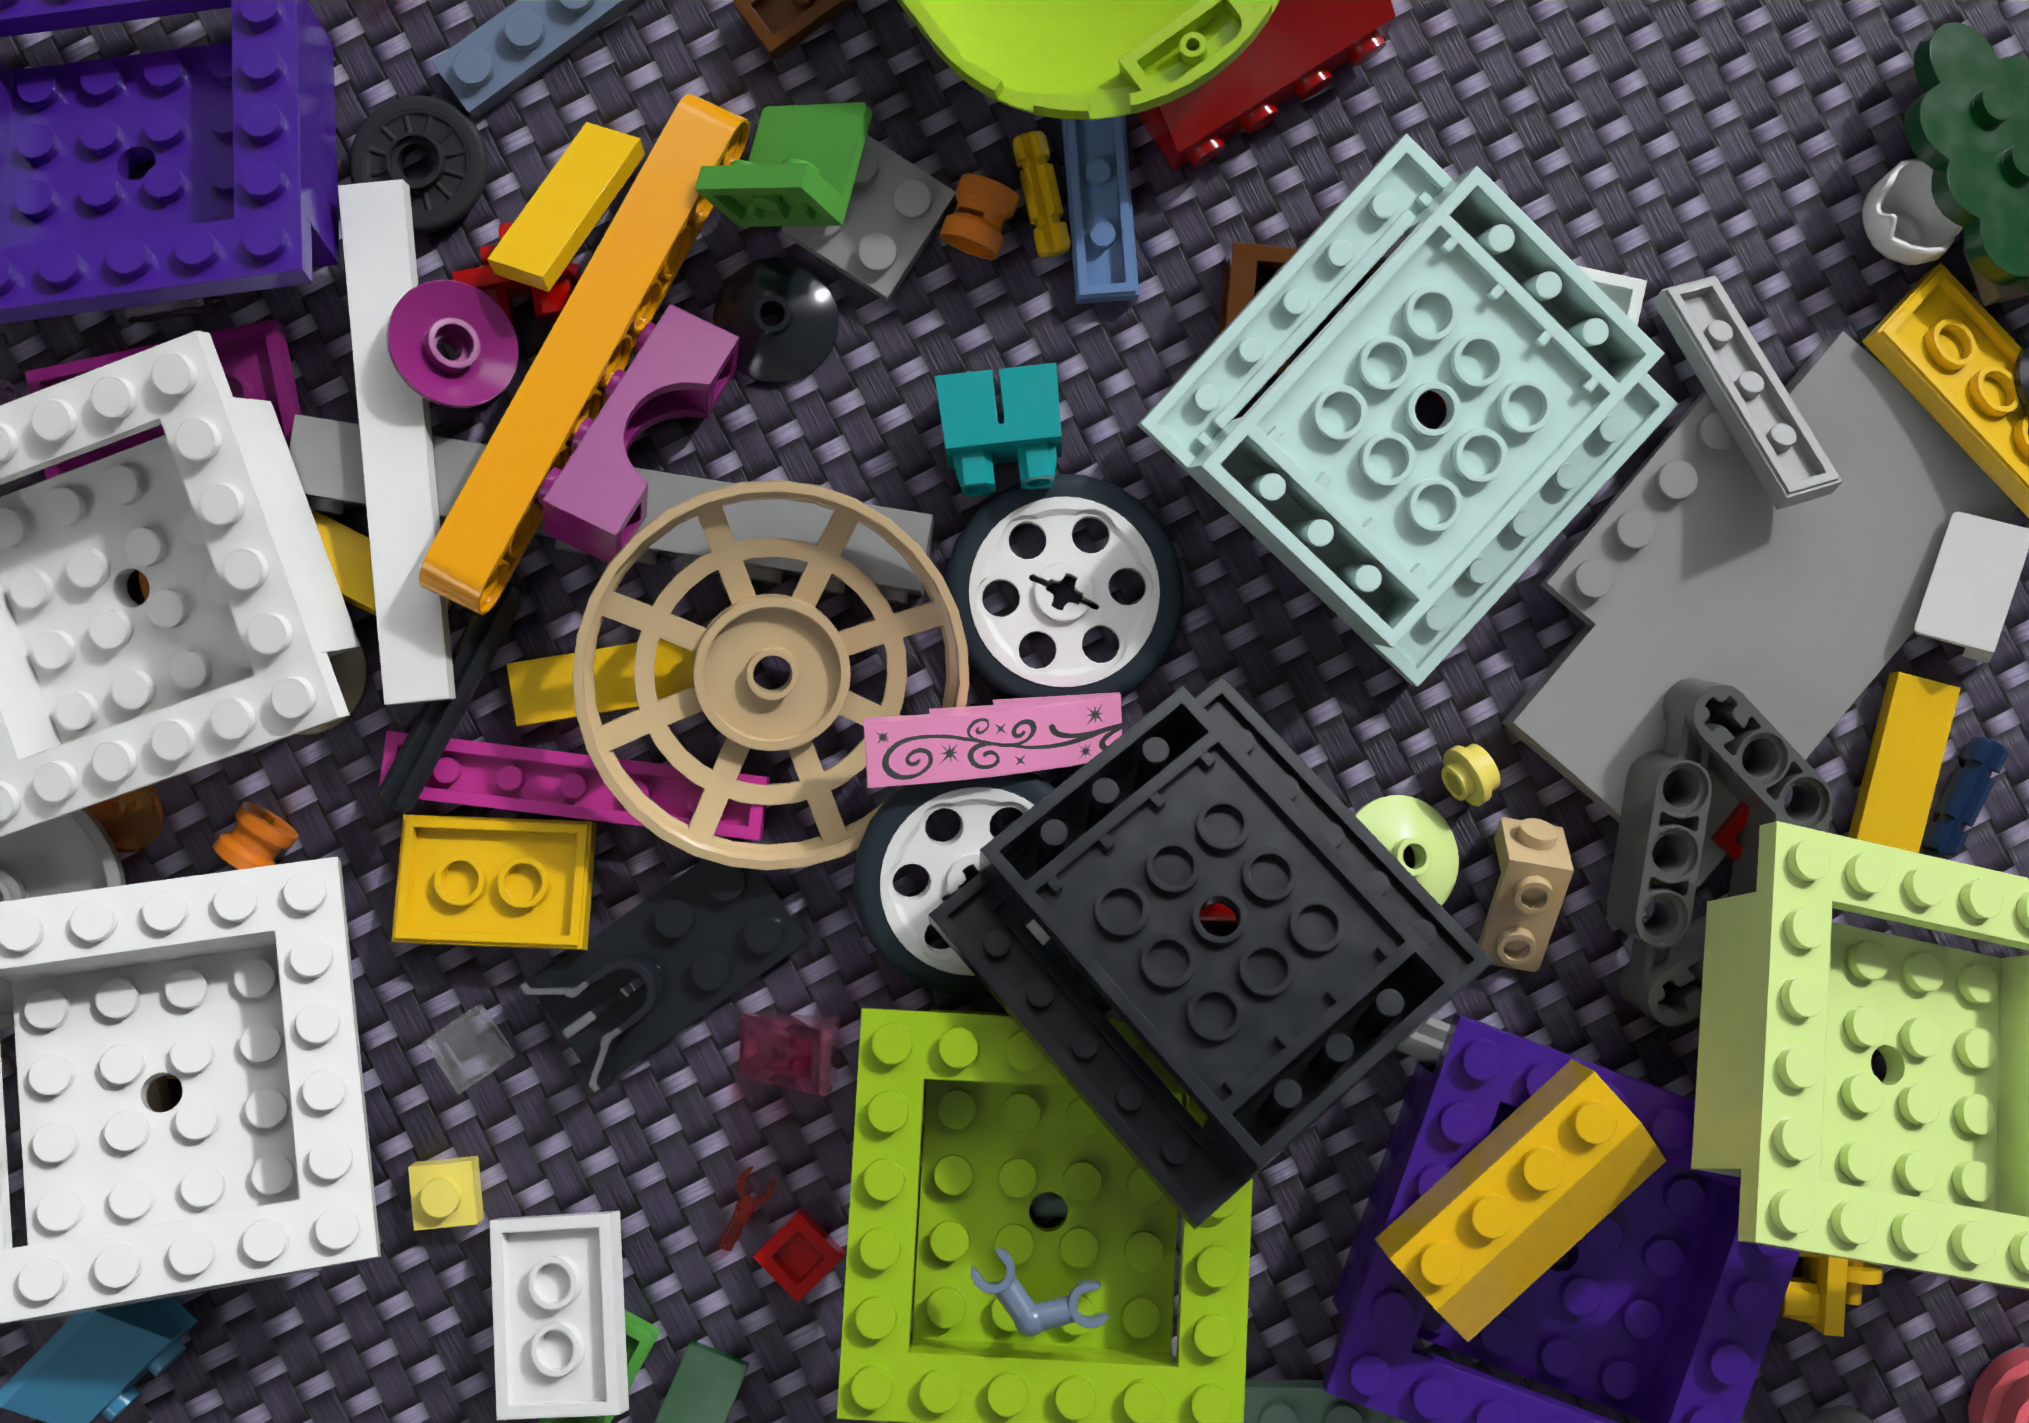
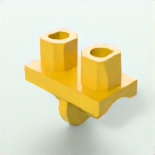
[1779,1252,1884,1337]

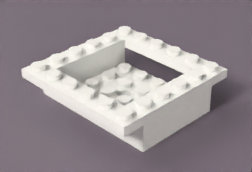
[0,331,360,838]
[0,857,381,1324]

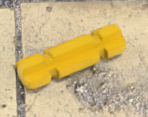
[1013,131,1071,258]

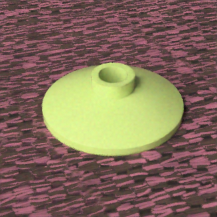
[1354,795,1459,906]

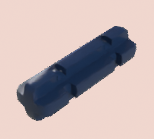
[1921,737,2008,858]

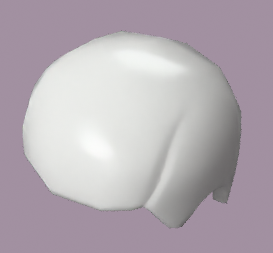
[1862,158,1963,265]

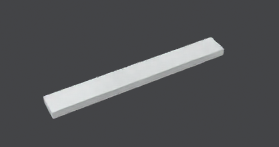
[338,179,456,705]

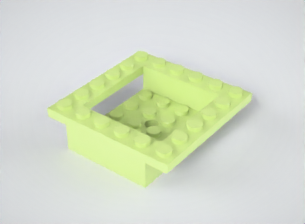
[1691,821,2029,1290]

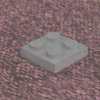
[781,135,956,303]

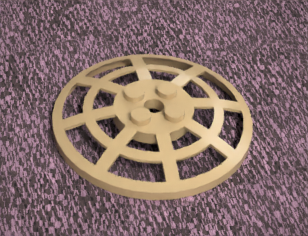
[572,480,969,870]

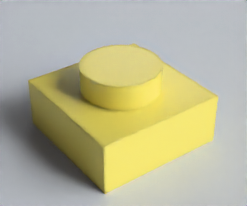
[408,1156,484,1231]

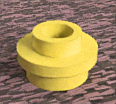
[1441,744,1501,806]

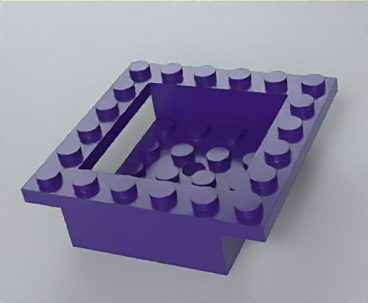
[0,0,340,324]
[1322,1013,1800,1423]

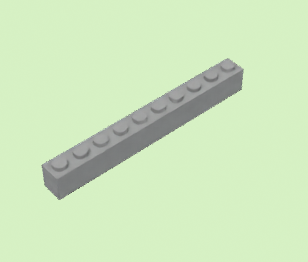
[289,414,935,604]

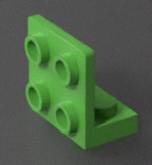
[695,102,873,227]

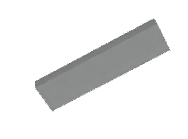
[1653,275,1843,510]

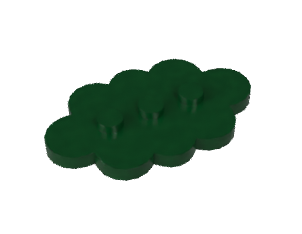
[1904,22,2029,293]

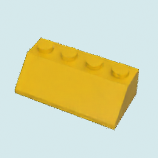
[1375,1059,1666,1342]

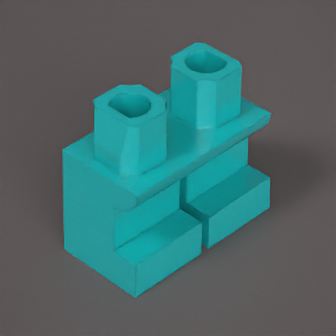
[935,363,1062,497]

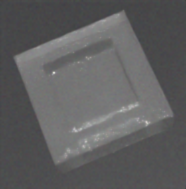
[423,1003,517,1095]

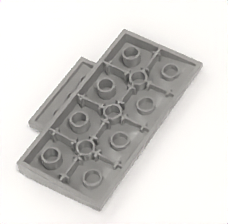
[1501,331,2018,887]

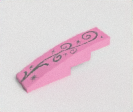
[864,692,1122,788]

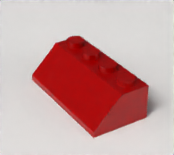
[1136,0,1396,171]

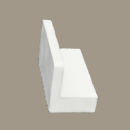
[1914,512,2029,663]

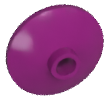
[386,280,518,408]

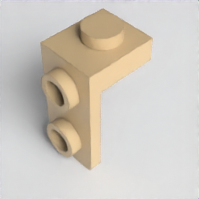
[1478,817,1574,972]

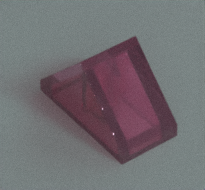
[738,1013,840,1096]

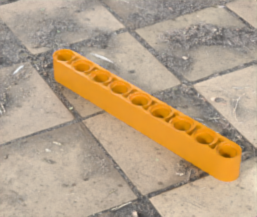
[419,94,750,615]

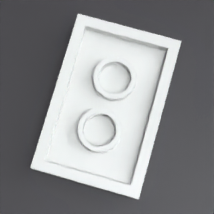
[490,1211,629,1420]

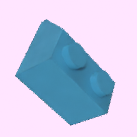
[0,1297,198,1423]

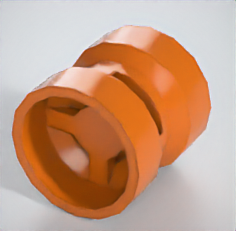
[939,173,1020,260]

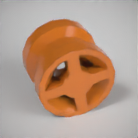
[212,802,299,870]

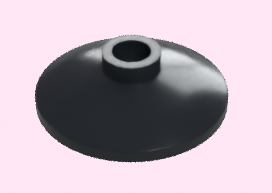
[713,257,839,384]

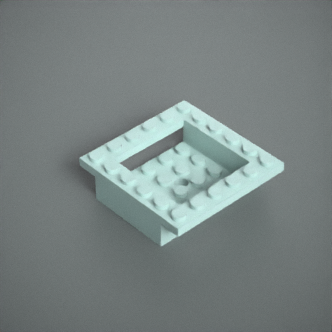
[1137,133,1678,687]

